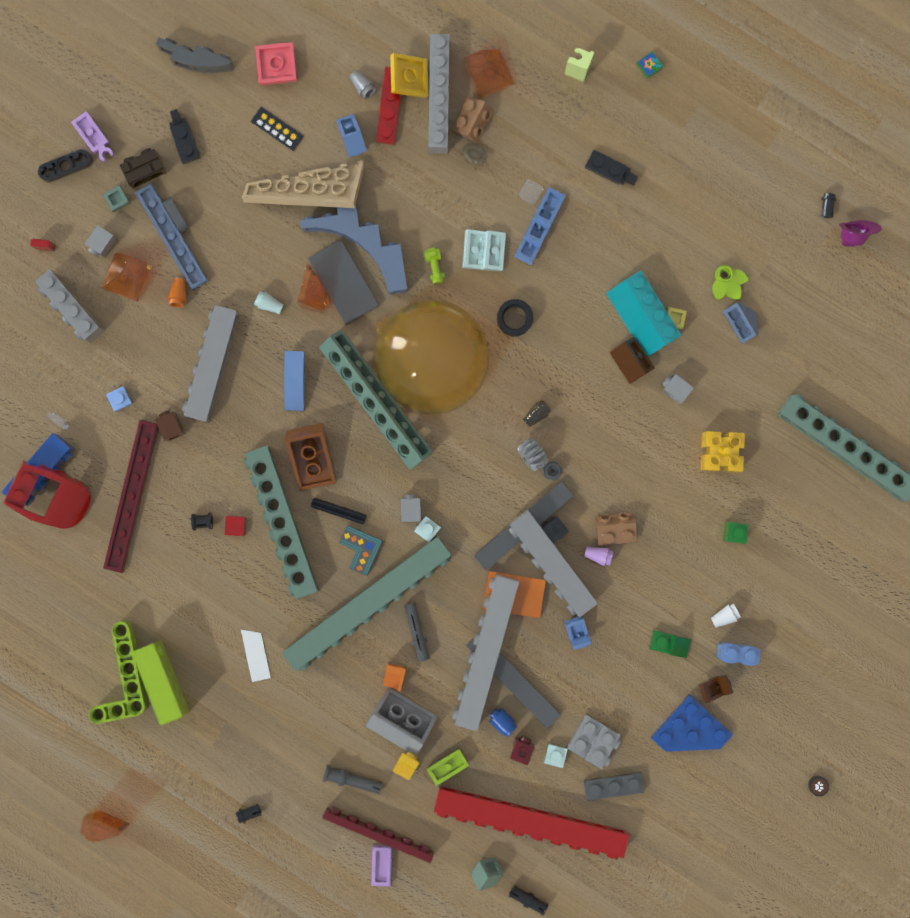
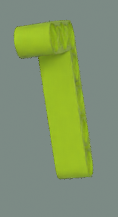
[89,620,149,724]

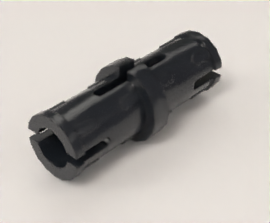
[509,885,549,916]

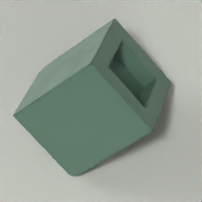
[471,857,504,891]

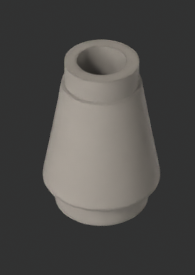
[350,70,376,99]

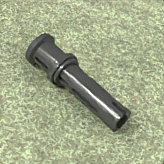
[323,764,383,794]

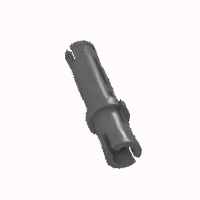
[404,603,430,662]

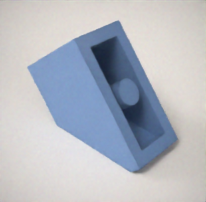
[336,114,367,157]

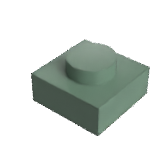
[103,185,130,212]

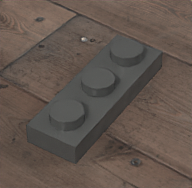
[583,772,644,801]

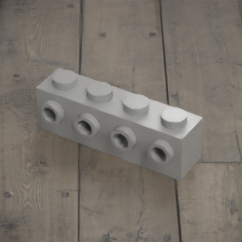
[35,269,105,343]

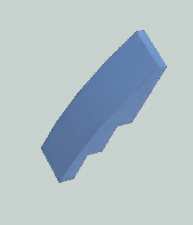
[514,187,566,265]

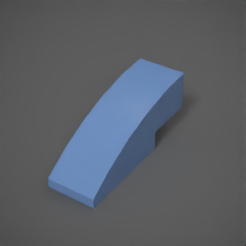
[284,351,306,411]

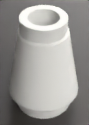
[711,604,741,628]

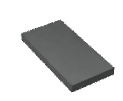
[308,240,379,325]

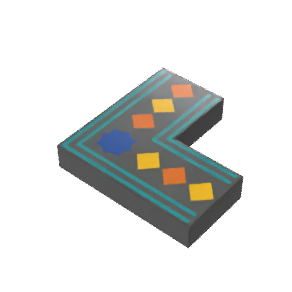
[339,525,382,576]

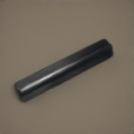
[311,498,367,524]

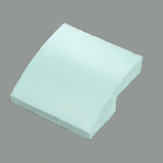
[462,229,506,271]

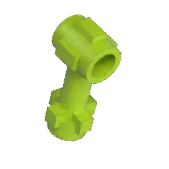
[424,247,445,284]

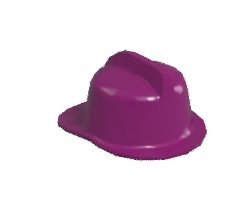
[839,220,882,247]

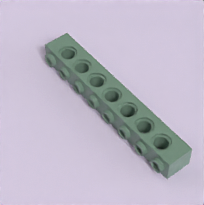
[319,330,434,470]
[776,394,910,502]
[244,446,319,599]

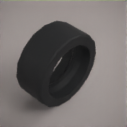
[497,299,533,337]

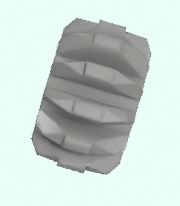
[518,438,548,471]

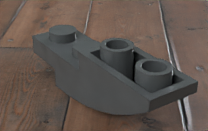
[156,37,234,73]

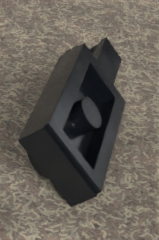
[169,109,201,164]
[585,149,638,186]

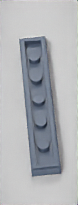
[135,183,209,291]

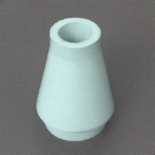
[254,291,284,314]

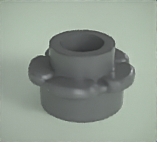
[543,462,562,480]

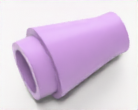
[584,546,614,566]

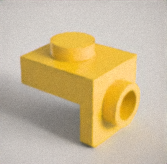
[393,752,419,780]

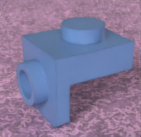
[564,616,592,650]

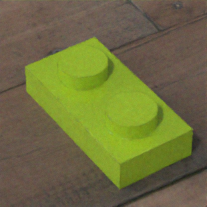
[426,748,469,786]

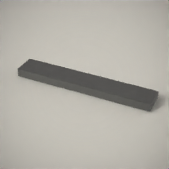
[474,481,574,570]
[466,632,561,729]

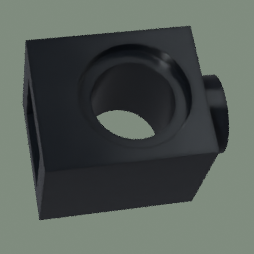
[541,516,569,543]

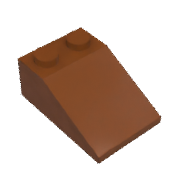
[285,423,337,491]

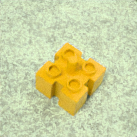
[700,431,745,472]

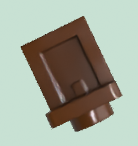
[698,675,733,703]

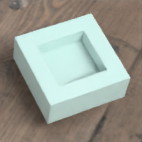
[414,516,441,542]
[544,743,568,768]

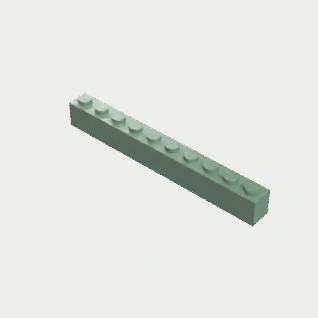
[282,537,451,671]

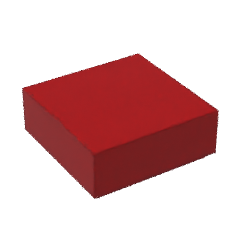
[30,238,55,251]
[225,516,246,536]

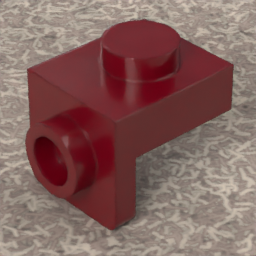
[510,736,535,765]

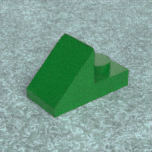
[649,630,691,658]

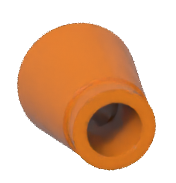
[168,278,187,308]

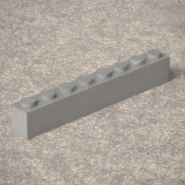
[452,573,519,731]

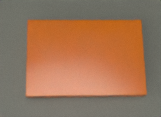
[483,571,546,618]

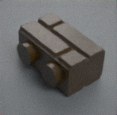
[120,148,167,189]

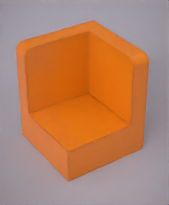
[383,663,407,692]

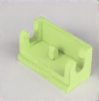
[565,48,594,82]

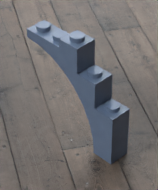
[300,205,408,295]

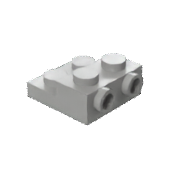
[567,714,621,769]

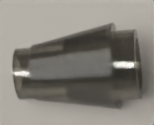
[523,400,551,427]

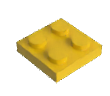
[390,53,428,98]

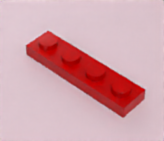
[376,67,401,145]

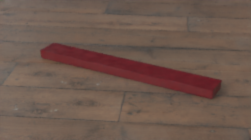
[103,420,159,573]

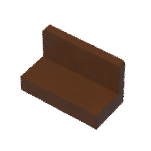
[610,336,655,384]

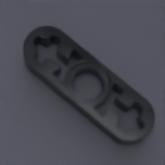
[38,149,93,182]

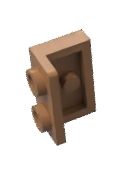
[451,97,493,143]
[595,512,637,546]

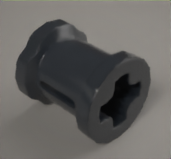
[191,512,213,531]

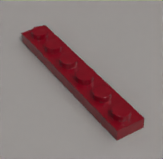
[322,807,434,864]

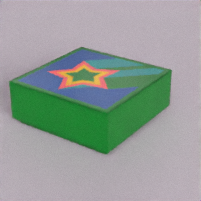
[637,51,663,79]

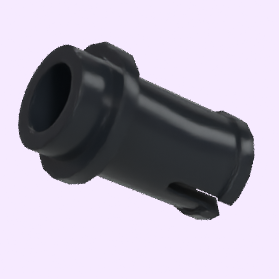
[821,193,837,218]
[236,804,262,824]

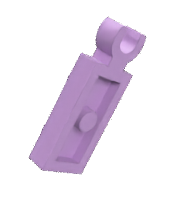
[71,111,115,163]

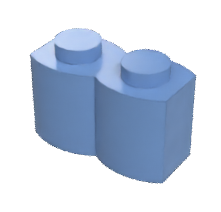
[716,642,761,666]

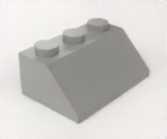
[366,687,438,756]

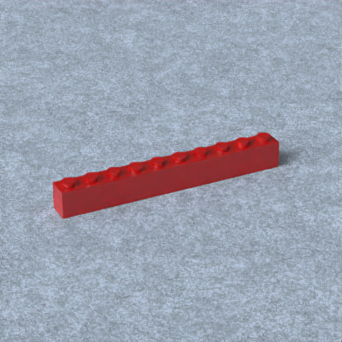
[434,786,629,859]

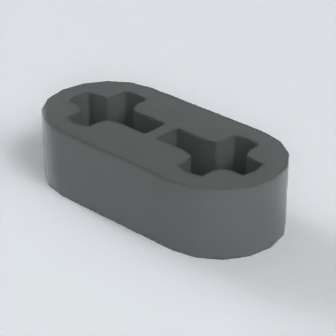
[163,197,189,233]

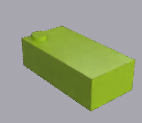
[132,640,190,726]

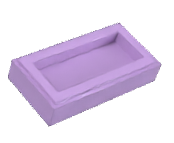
[371,845,392,886]

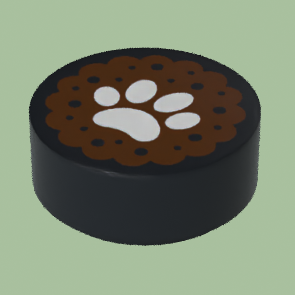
[808,776,829,797]

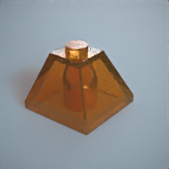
[465,49,514,99]
[102,253,151,302]
[297,265,330,313]
[80,808,130,842]

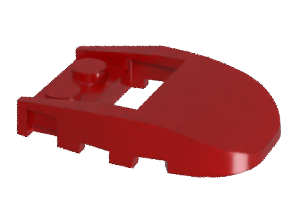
[3,460,91,529]

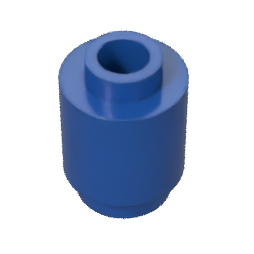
[489,708,517,737]

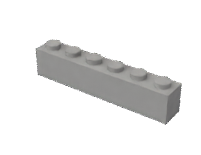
[428,34,450,154]
[183,305,240,423]
[508,510,598,618]

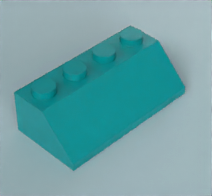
[606,271,682,357]

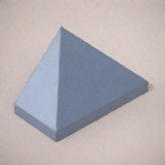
[723,302,758,344]

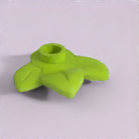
[712,265,748,300]

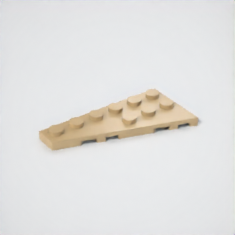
[242,160,365,208]

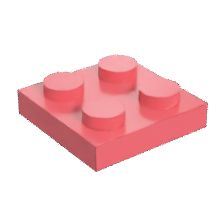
[255,42,297,86]

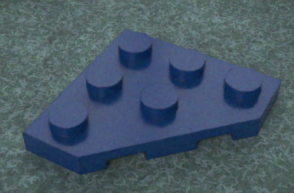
[650,695,733,752]

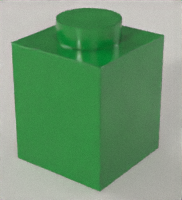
[723,522,749,544]

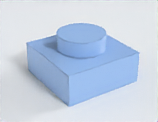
[106,386,133,412]

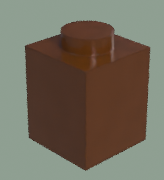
[155,411,185,442]

